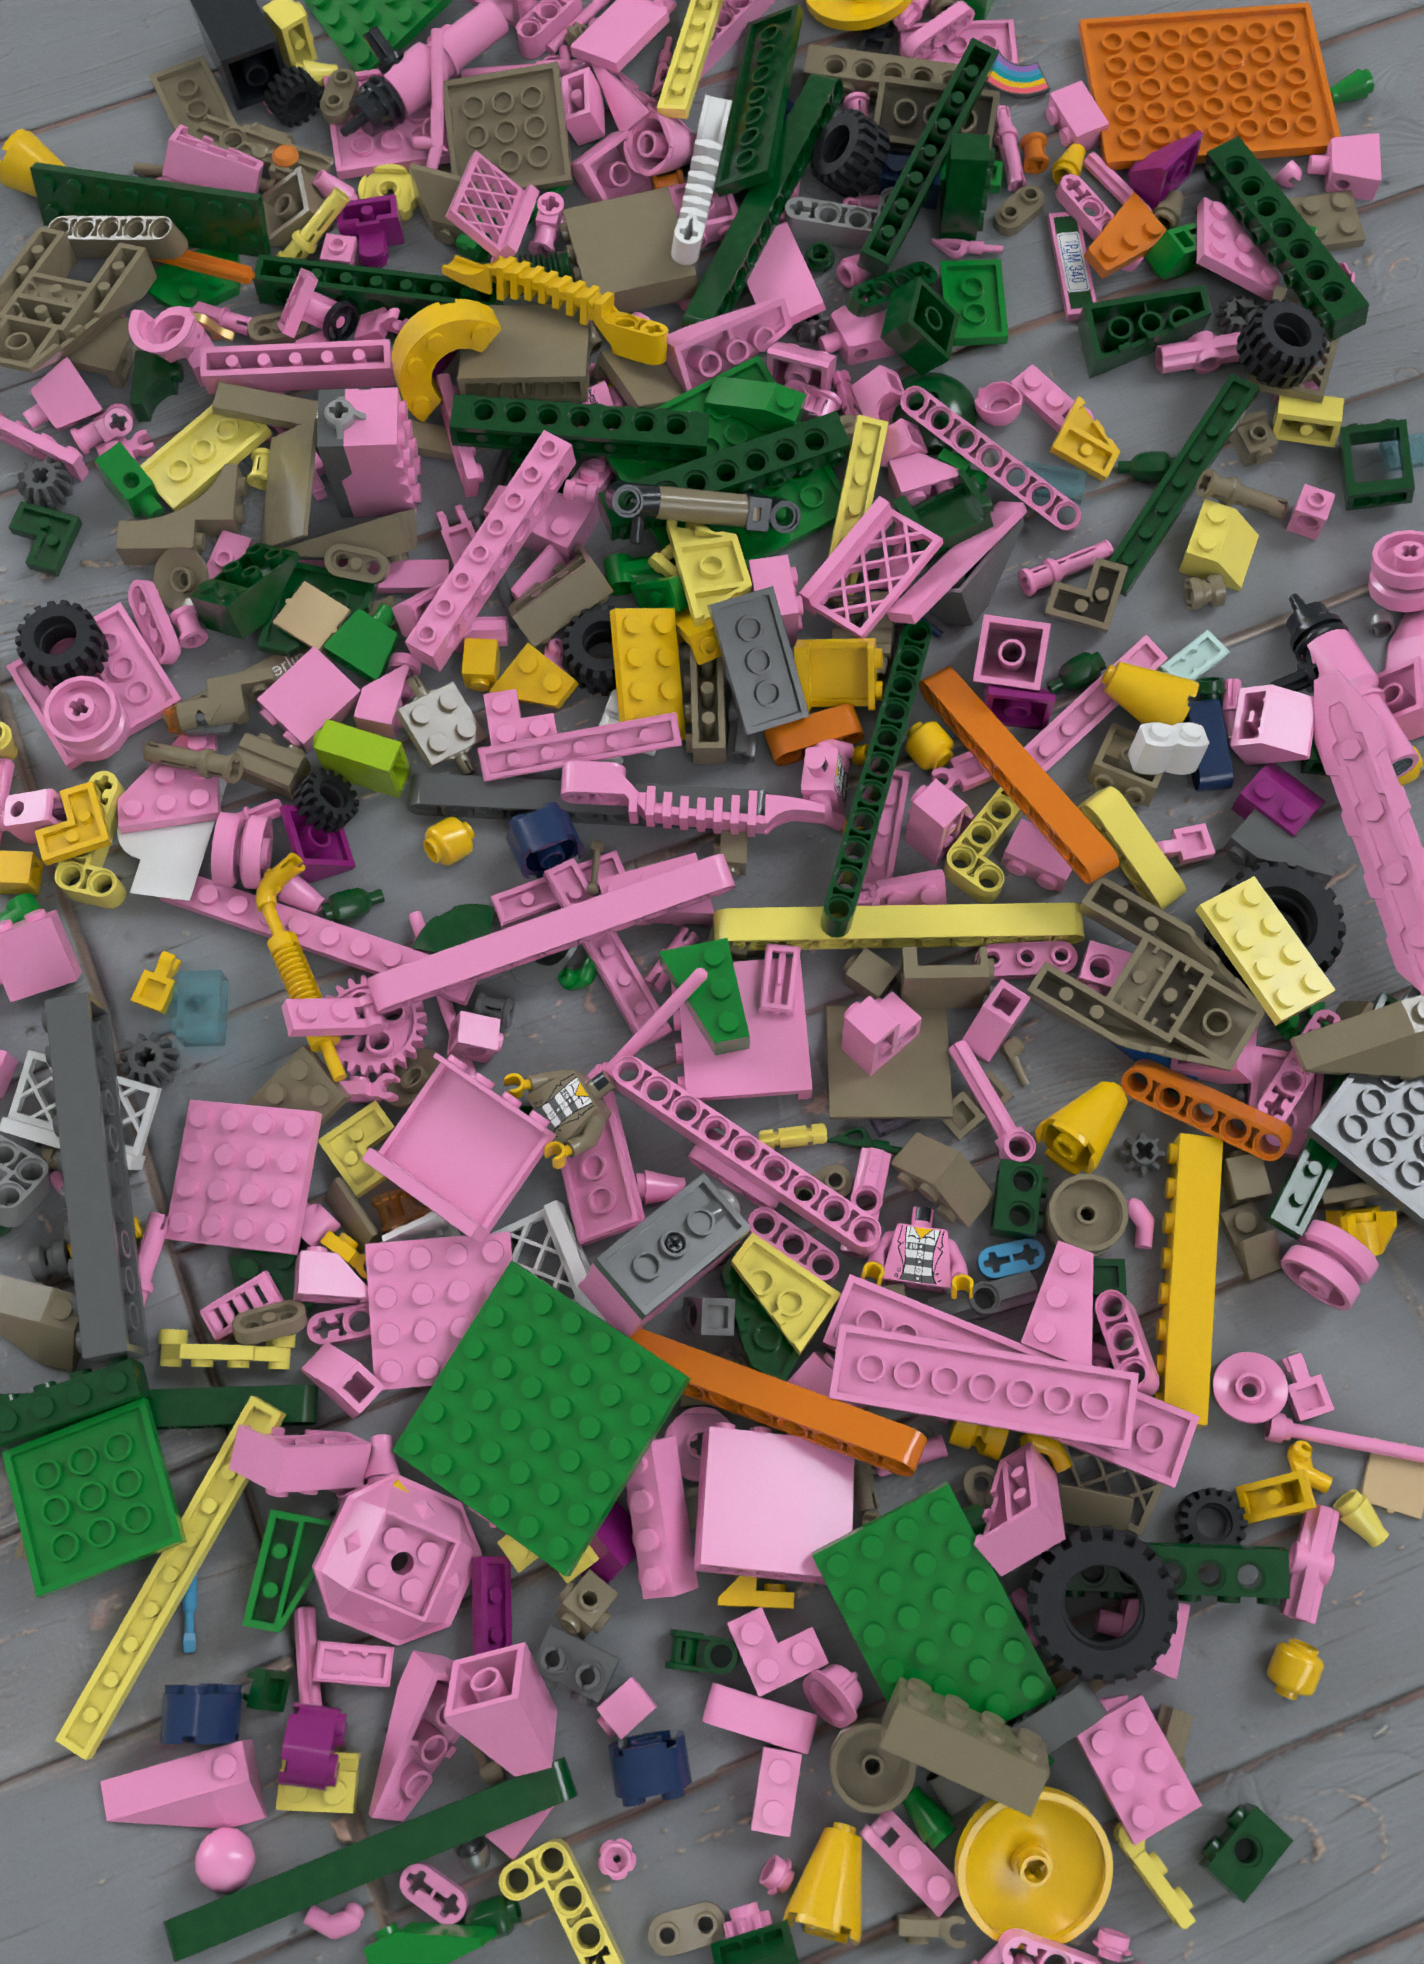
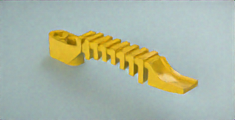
[442,255,668,365]

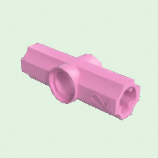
[1155,331,1241,374]
[839,1148,892,1259]
[1280,1504,1340,1625]

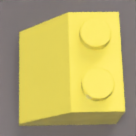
[1178,499,1259,591]

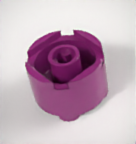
[278,1702,348,1791]

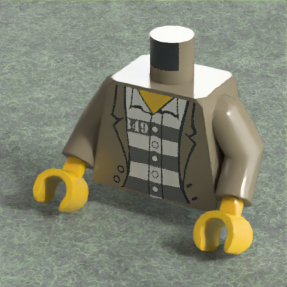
[504,1069,616,1169]

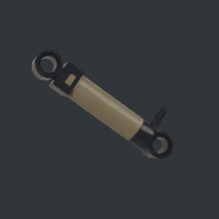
[605,480,801,544]

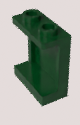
[893,468,994,556]

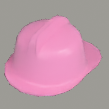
[802,1664,863,1728]

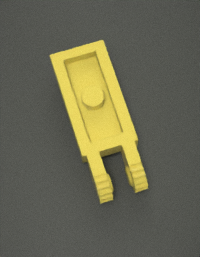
[1112,1823,1196,1930]

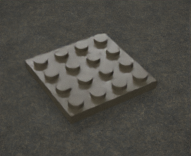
[443,61,574,200]

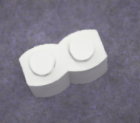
[1128,722,1209,775]

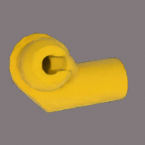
[1020,1433,1073,1473]
[1287,1440,1333,1494]

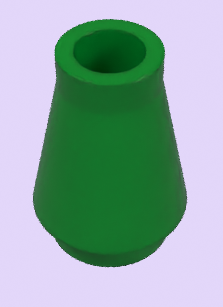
[1329,69,1374,105]
[902,1786,957,1850]

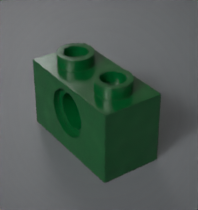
[1198,1803,1294,1903]

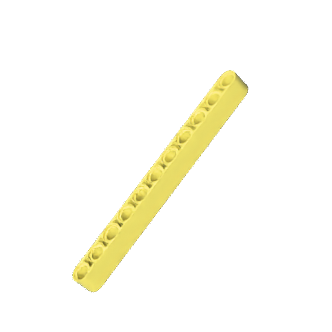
[713,902,1085,951]

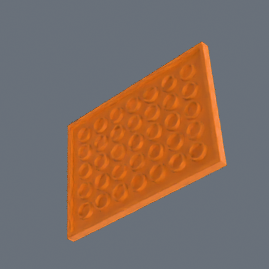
[1078,2,1341,170]

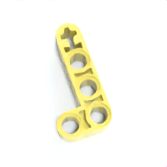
[54,771,126,908]
[1077,786,1186,910]
[943,787,1023,904]
[499,1838,626,1964]

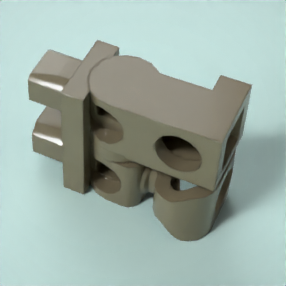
[832,592,896,680]

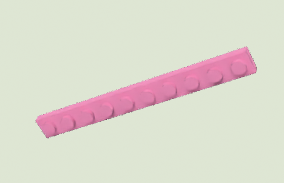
[159,876,477,1006]

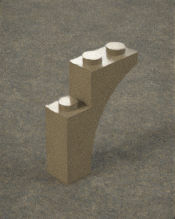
[116,464,249,565]

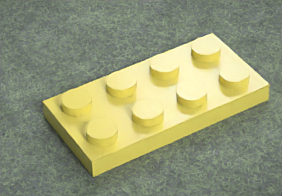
[140,404,272,512]
[1195,876,1336,1026]

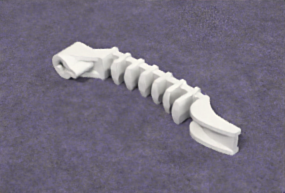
[671,95,732,265]

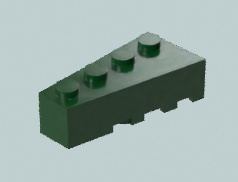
[1077,285,1212,379]

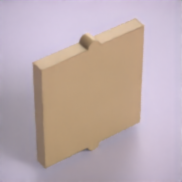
[273,581,351,652]
[1360,1437,1424,1520]

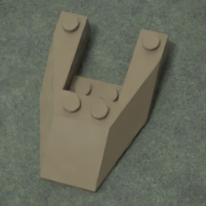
[0,227,157,373]
[1026,876,1266,1071]

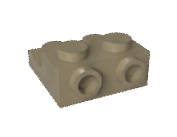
[1086,723,1164,807]

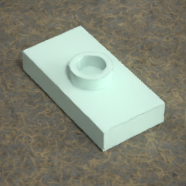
[1158,630,1230,682]

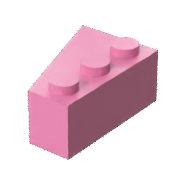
[162,124,264,194]
[483,485,600,564]
[1021,1240,1094,1365]
[229,1425,372,1497]
[974,1442,1065,1577]

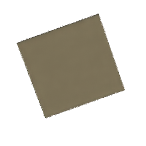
[261,418,318,547]
[826,1006,953,1119]

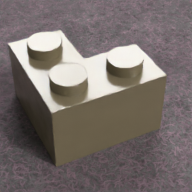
[1044,557,1128,634]
[890,1132,995,1228]

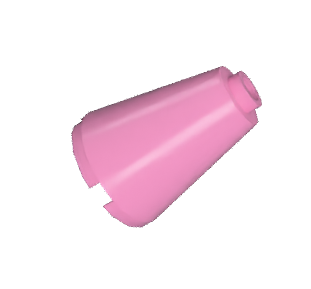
[623,111,697,177]

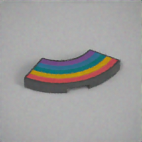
[986,49,1050,99]

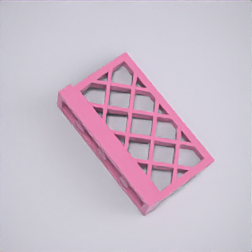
[445,150,540,263]
[799,496,943,638]

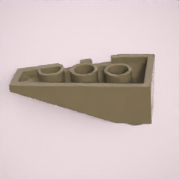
[283,509,417,563]
[1290,995,1424,1080]
[0,1275,81,1373]

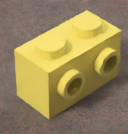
[262,0,318,68]
[1272,395,1344,448]

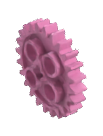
[320,975,428,1079]

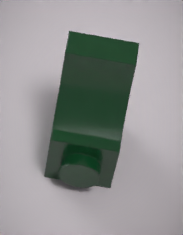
[130,351,184,422]

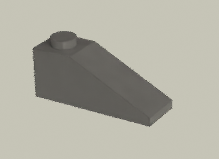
[1223,809,1337,887]

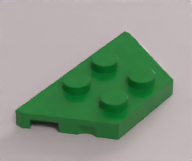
[147,248,241,308]

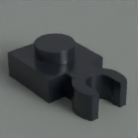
[856,22,894,54]

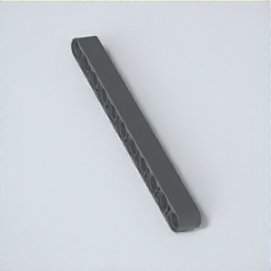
[408,773,770,830]

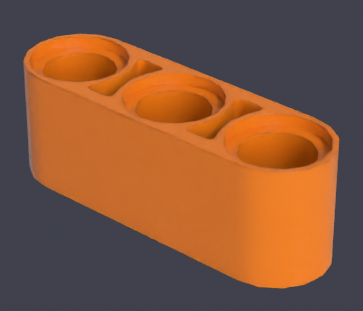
[764,704,865,766]

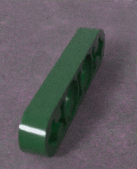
[845,261,937,318]

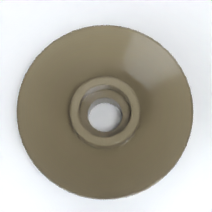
[154,547,209,610]
[387,1049,440,1108]

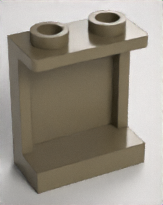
[51,317,140,389]
[592,350,685,409]
[897,947,994,1009]

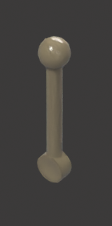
[587,840,605,896]

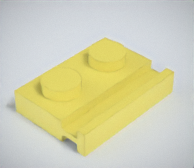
[276,1752,361,1813]

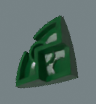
[412,904,495,955]

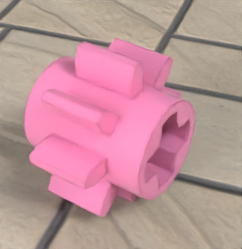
[723,1901,773,1939]

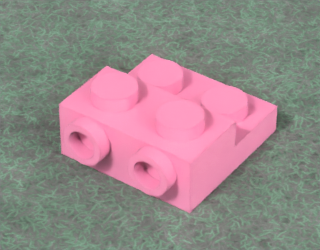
[668,182,738,250]

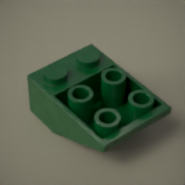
[189,542,300,640]

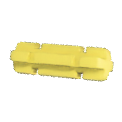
[758,1123,828,1150]

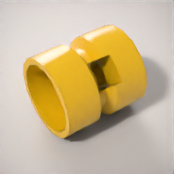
[948,1421,1009,1461]

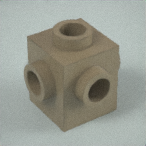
[554,1569,619,1640]

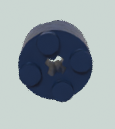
[506,802,584,879]
[160,1683,242,1745]
[608,1730,692,1807]

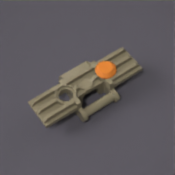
[193,114,334,192]

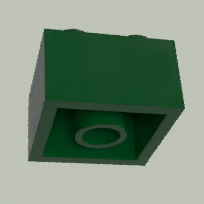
[880,276,960,376]

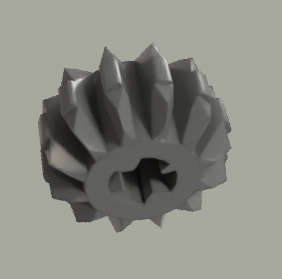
[17,456,74,510]
[119,1032,180,1088]

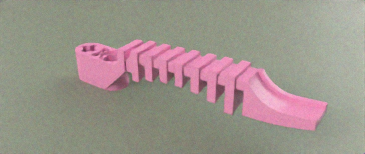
[560,761,825,837]

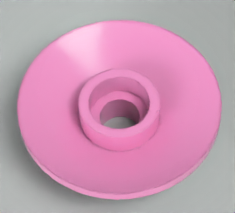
[1212,1352,1288,1424]

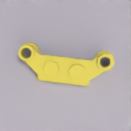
[158,1329,296,1370]

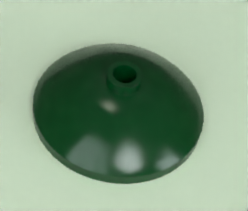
[892,372,977,455]

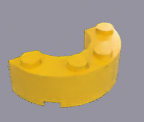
[391,299,502,422]

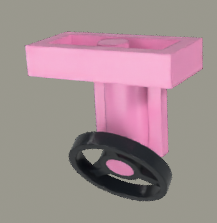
[277,268,358,342]

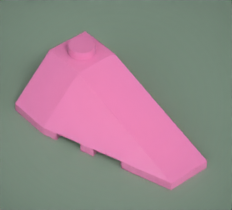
[368,1650,461,1822]

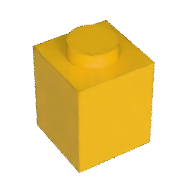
[461,638,501,692]
[0,851,44,895]

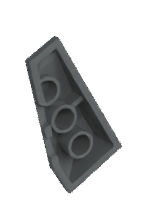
[914,518,1024,626]

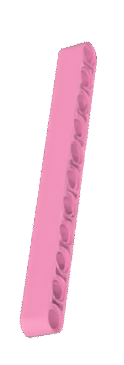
[367,854,736,1014]

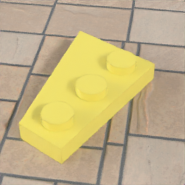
[731,1232,841,1356]

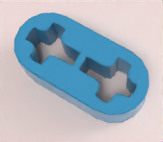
[976,1238,1045,1281]

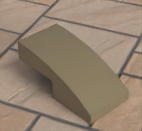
[942,1069,1014,1140]

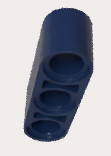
[1182,699,1233,792]

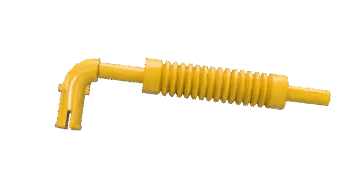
[256,853,347,1082]

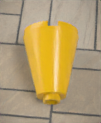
[0,129,67,197]
[1101,661,1199,726]
[1035,1081,1128,1175]
[783,1822,862,1945]

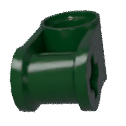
[665,1629,740,1674]

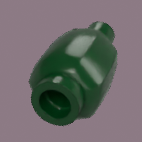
[1118,451,1176,482]
[1047,652,1106,694]
[321,888,385,924]
[453,1895,522,1941]

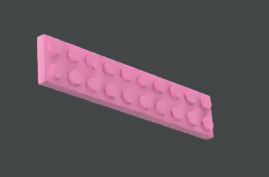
[822,1274,1200,1489]

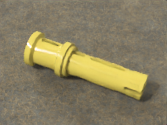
[276,187,350,259]

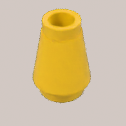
[1052,143,1086,185]

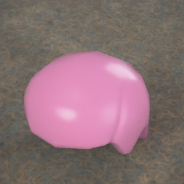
[974,381,1023,426]
[195,1827,256,1894]

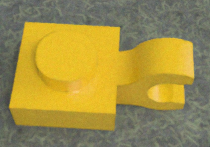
[130,951,182,1015]
[320,1231,367,1281]

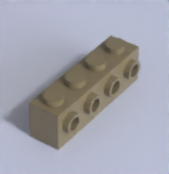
[683,644,726,765]

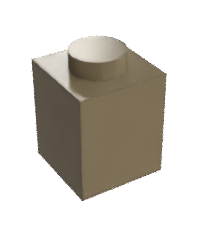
[843,947,899,1000]
[1221,1150,1272,1207]

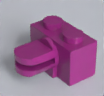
[337,194,405,268]

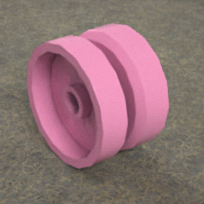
[1368,530,1424,612]
[43,676,130,762]
[211,812,273,889]
[1281,1220,1379,1310]

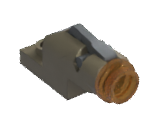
[164,667,277,737]

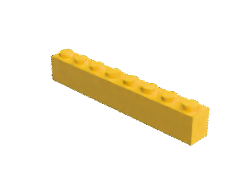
[1152,1133,1223,1429]

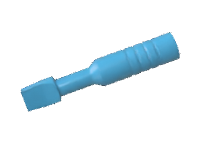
[182,1574,197,1653]

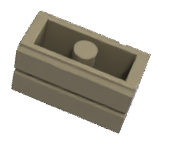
[234,732,311,800]

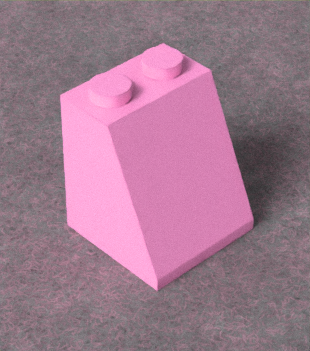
[973,614,1051,691]
[444,1642,558,1777]

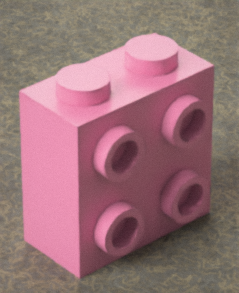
[0,908,82,1002]

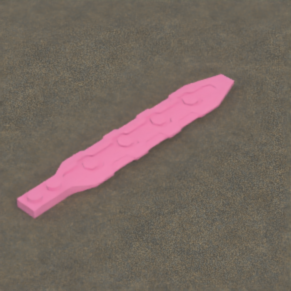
[1314,669,1424,995]

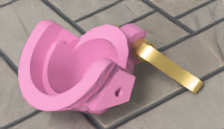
[128,306,235,362]

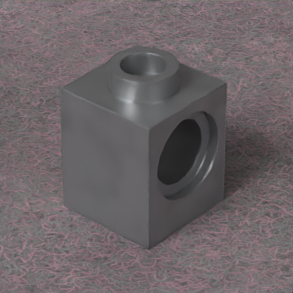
[682,1297,735,1336]

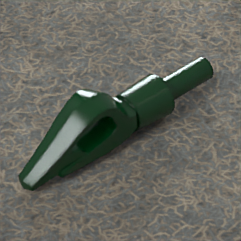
[827,1127,903,1155]

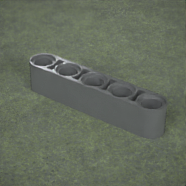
[926,1676,1107,1815]

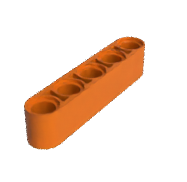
[1121,1059,1293,1161]

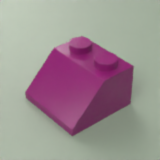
[1231,763,1326,838]

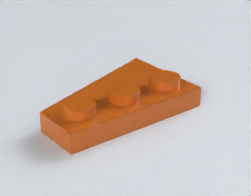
[1083,192,1166,279]

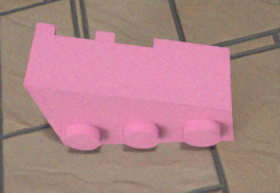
[905,779,975,867]
[598,852,714,927]

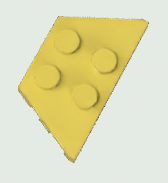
[666,520,752,627]

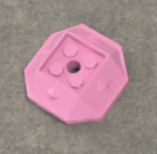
[312,1472,482,1646]

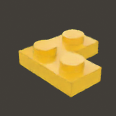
[35,781,113,866]

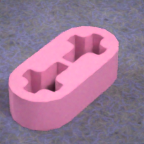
[400,1862,469,1924]

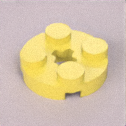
[358,164,417,221]

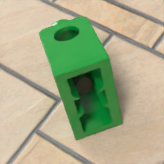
[94,442,164,519]
[323,603,399,683]

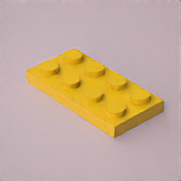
[610,608,686,741]

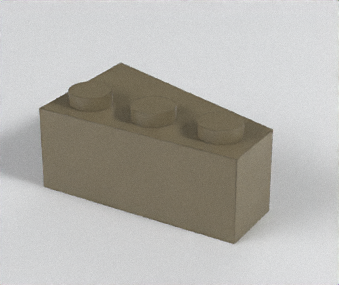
[507,544,614,647]

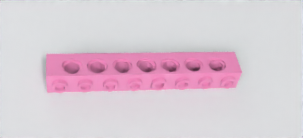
[405,430,576,672]

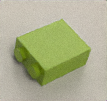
[313,719,411,799]

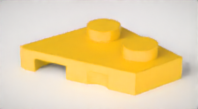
[1049,396,1120,482]
[489,643,579,709]

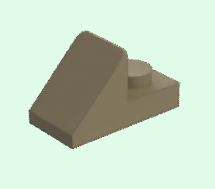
[1219,1201,1282,1282]

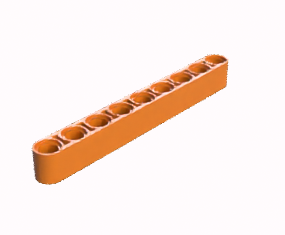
[919,666,1120,884]
[631,1328,927,1477]

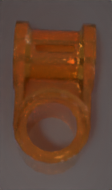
[371,1188,432,1235]

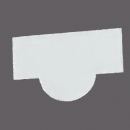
[117,778,227,901]

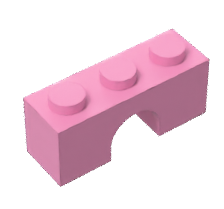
[851,365,928,468]

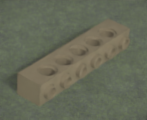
[803,44,958,104]

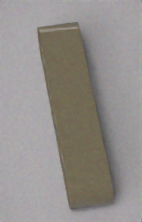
[48,216,188,259]

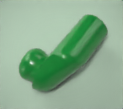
[557,953,597,991]

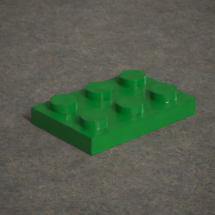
[939,259,1008,346]

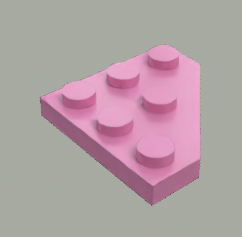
[1197,197,1280,302]
[117,734,221,834]

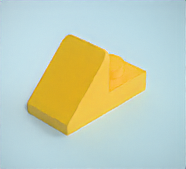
[1235,1470,1317,1524]
[718,1576,794,1609]

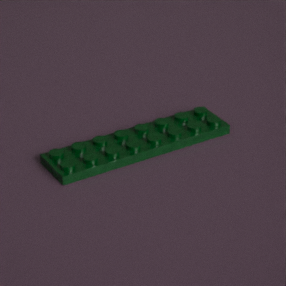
[714,3,804,197]
[30,162,271,257]

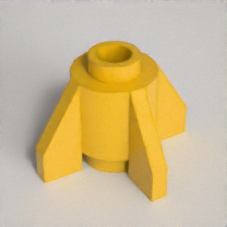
[1325,1205,1397,1258]

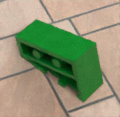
[659,938,750,1055]
[242,1509,333,1633]

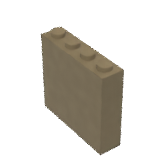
[559,187,697,313]
[457,304,593,402]

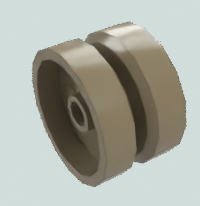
[1043,1174,1129,1259]
[828,1715,916,1814]

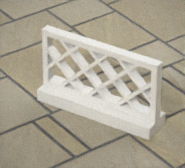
[0,1050,162,1170]
[493,1200,608,1323]

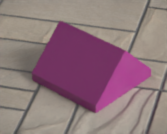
[279,804,356,884]
[580,1501,637,1585]

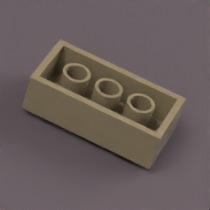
[874,75,1000,150]
[880,1677,1050,1817]

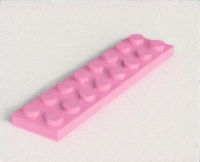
[829,1323,1139,1450]

